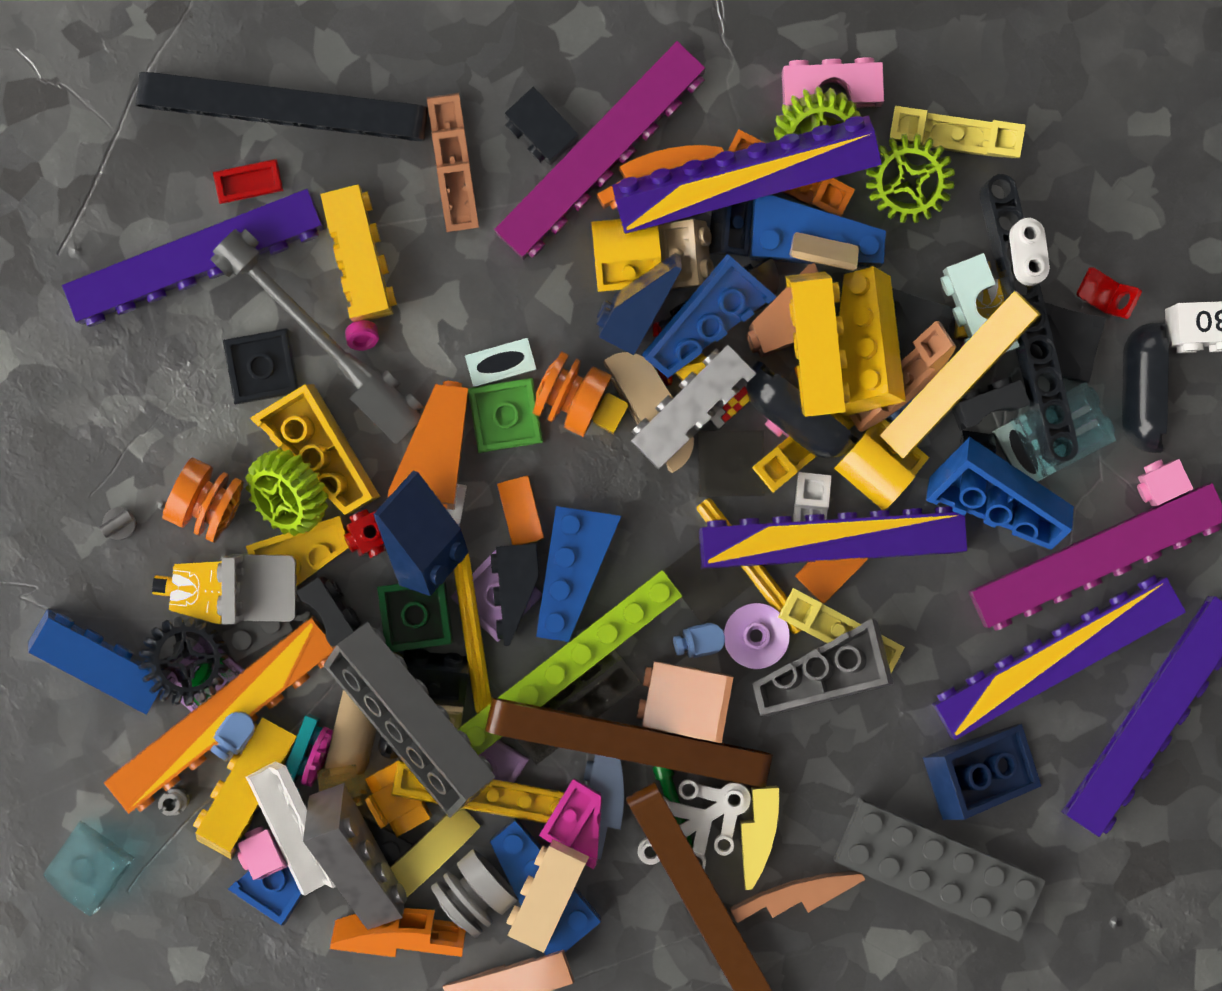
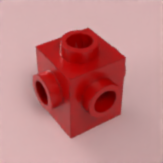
[343,509,386,558]

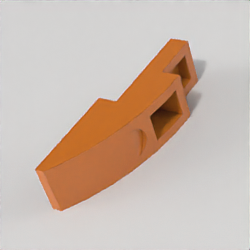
[597,145,724,210]
[330,908,466,957]

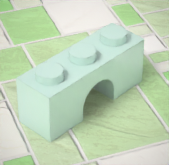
[940,253,1020,353]

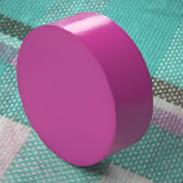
[345,320,379,351]

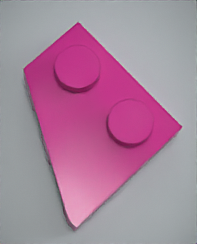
[539,778,603,869]

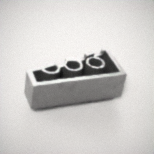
[631,345,756,470]
[752,618,894,716]
[303,783,407,930]

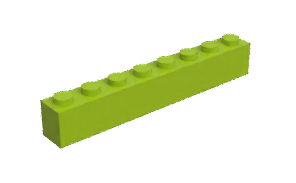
[457,570,682,756]

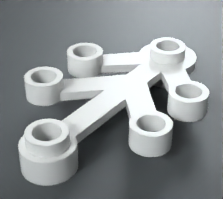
[638,779,751,868]

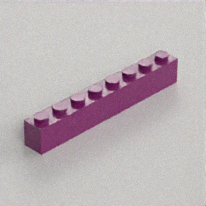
[494,41,705,260]
[968,483,1222,631]

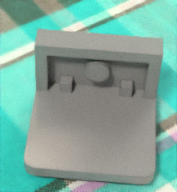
[217,554,296,624]

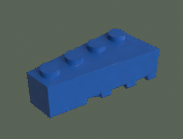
[750,195,886,268]
[926,437,1074,550]
[536,506,621,642]
[28,609,162,715]
[490,818,601,955]

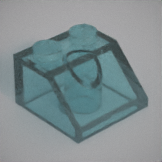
[43,821,135,917]

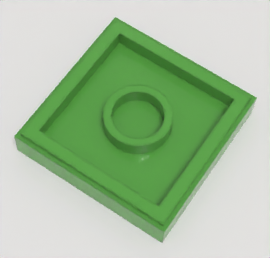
[468,378,543,453]

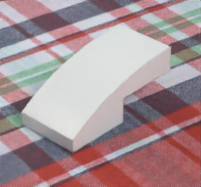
[793,472,831,522]

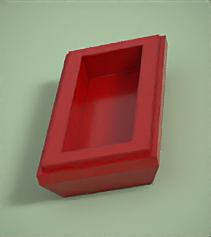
[213,159,284,204]

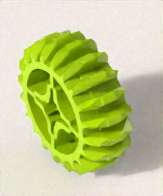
[774,86,861,140]
[866,134,955,223]
[245,448,329,536]

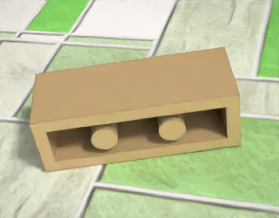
[506,840,589,953]

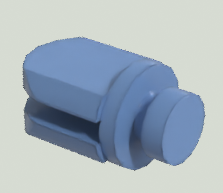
[673,623,725,658]
[210,712,255,761]

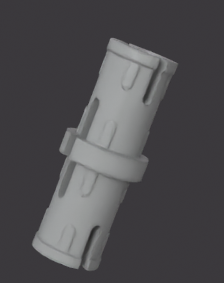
[158,788,190,816]

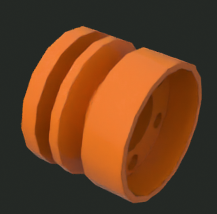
[532,351,612,437]
[162,457,244,543]

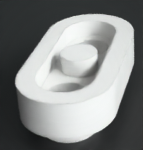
[1009,218,1050,286]

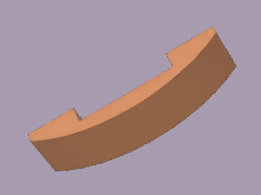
[849,321,956,432]

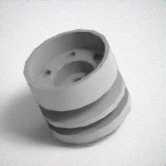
[431,848,518,938]

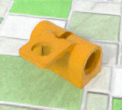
[365,759,433,837]

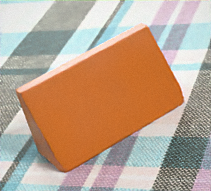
[497,475,545,545]
[795,558,868,603]

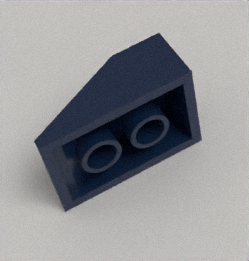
[596,253,682,355]
[373,471,469,596]
[923,724,1041,820]

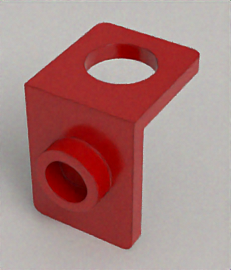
[1076,267,1142,319]

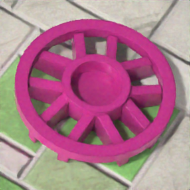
[301,726,333,787]

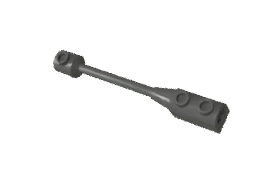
[210,228,424,445]

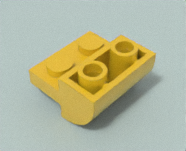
[591,219,661,292]
[834,419,930,510]

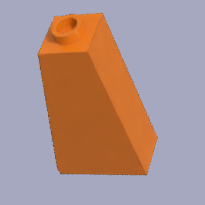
[388,381,469,510]

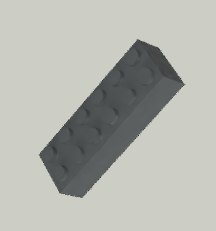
[324,622,496,818]
[834,798,1046,942]

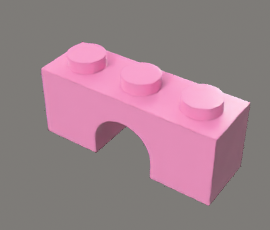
[782,57,884,108]

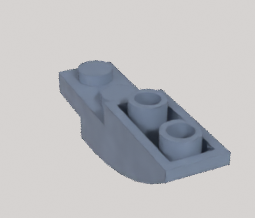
[583,754,624,859]

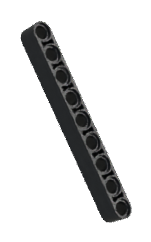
[135,72,428,141]
[980,174,1078,465]

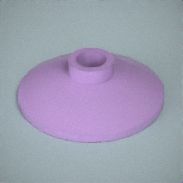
[724,603,790,669]

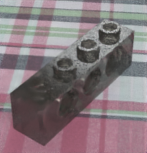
[517,649,641,765]

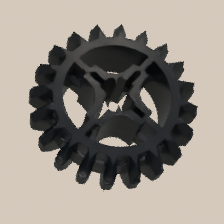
[139,616,229,706]

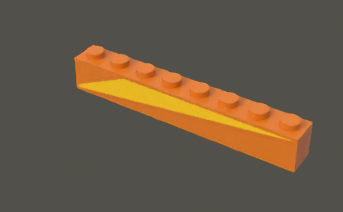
[104,615,336,814]

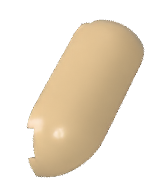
[604,352,694,473]
[323,690,377,786]

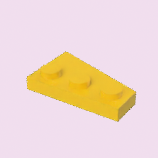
[246,515,349,586]

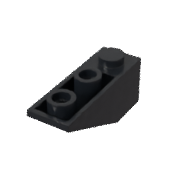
[491,544,539,646]

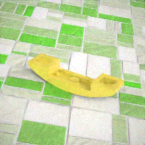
[890,106,1026,158]
[778,588,905,673]
[390,808,481,897]

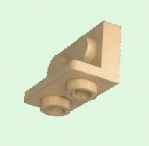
[658,219,714,290]

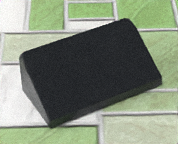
[709,200,753,257]

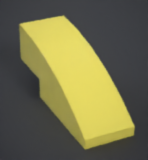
[740,785,779,890]

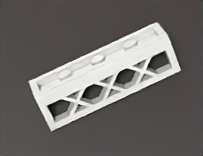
[246,761,336,895]

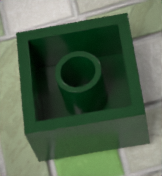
[377,581,454,652]

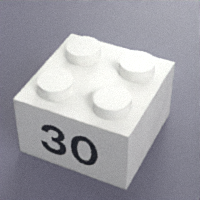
[1165,301,1222,354]

